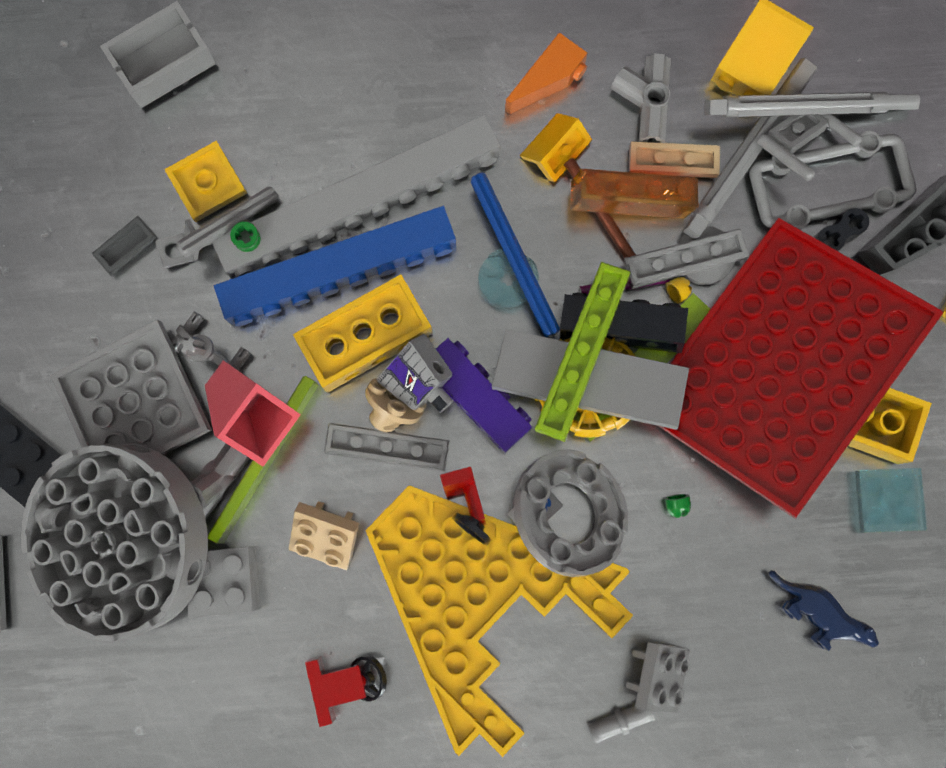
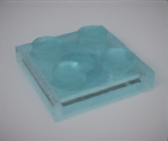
[855,468,927,533]

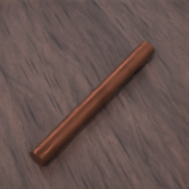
[564,158,636,259]

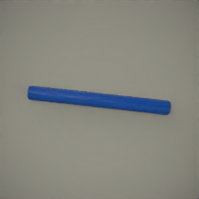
[471,172,560,337]

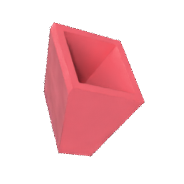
[205,360,301,467]

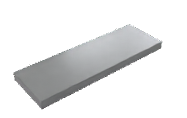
[492,329,689,430]

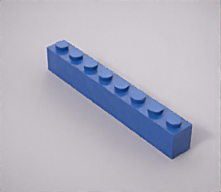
[213,205,456,326]

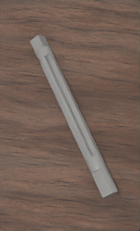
[683,58,817,240]
[704,92,920,118]

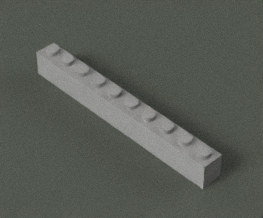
[212,115,500,279]

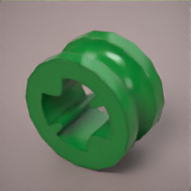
[230,221,261,252]

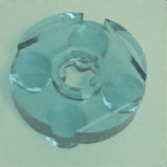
[478,249,539,309]

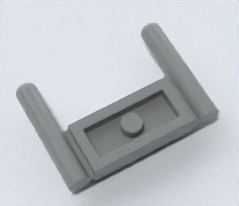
[757,114,862,181]

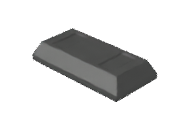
[91,216,157,276]

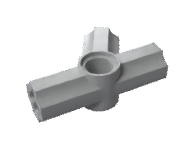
[611,53,671,143]
[190,444,250,520]

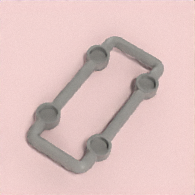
[749,131,917,230]

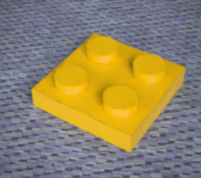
[164,141,247,222]

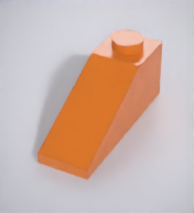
[505,32,588,114]

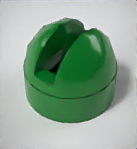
[665,494,691,518]

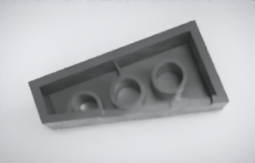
[857,175,946,275]

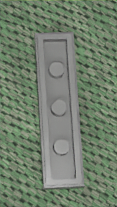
[624,228,749,289]
[323,423,450,471]

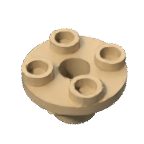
[365,378,427,432]

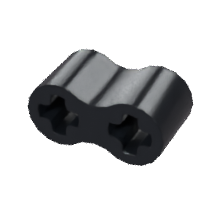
[814,208,869,251]

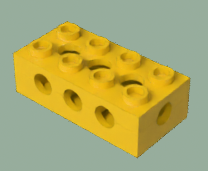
[292,274,433,393]

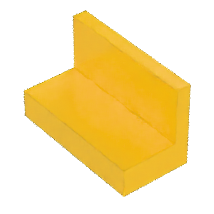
[520,113,592,182]

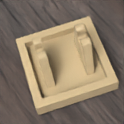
[289,501,359,570]

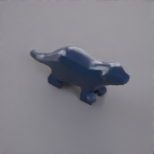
[768,570,879,651]

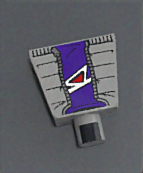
[376,334,453,413]

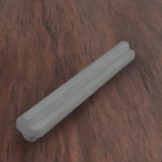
[176,187,279,257]

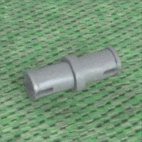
[588,706,655,744]

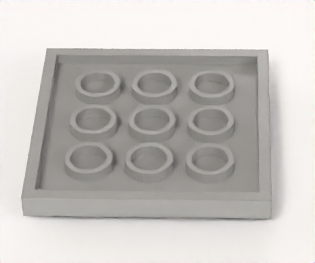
[50,320,212,455]

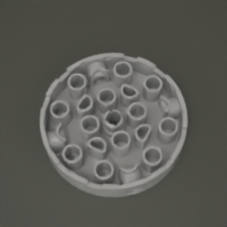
[21,442,208,642]

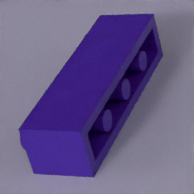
[436,338,532,455]

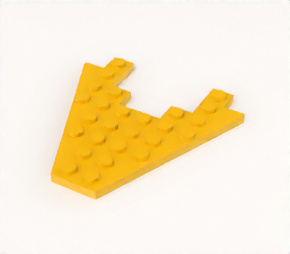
[365,485,633,757]

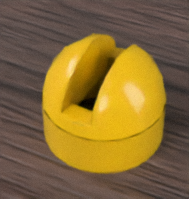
[665,277,692,304]

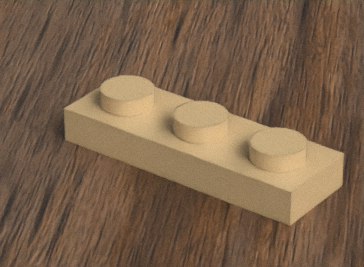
[629,141,720,178]

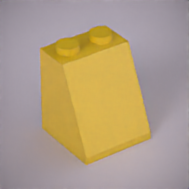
[711,0,814,95]

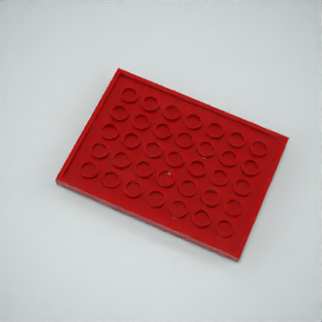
[659,218,944,519]

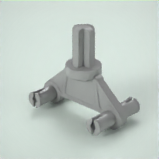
[171,311,251,373]

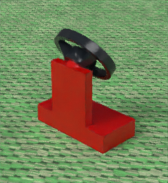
[440,466,491,546]
[305,655,387,727]

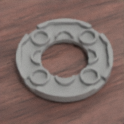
[514,449,628,577]

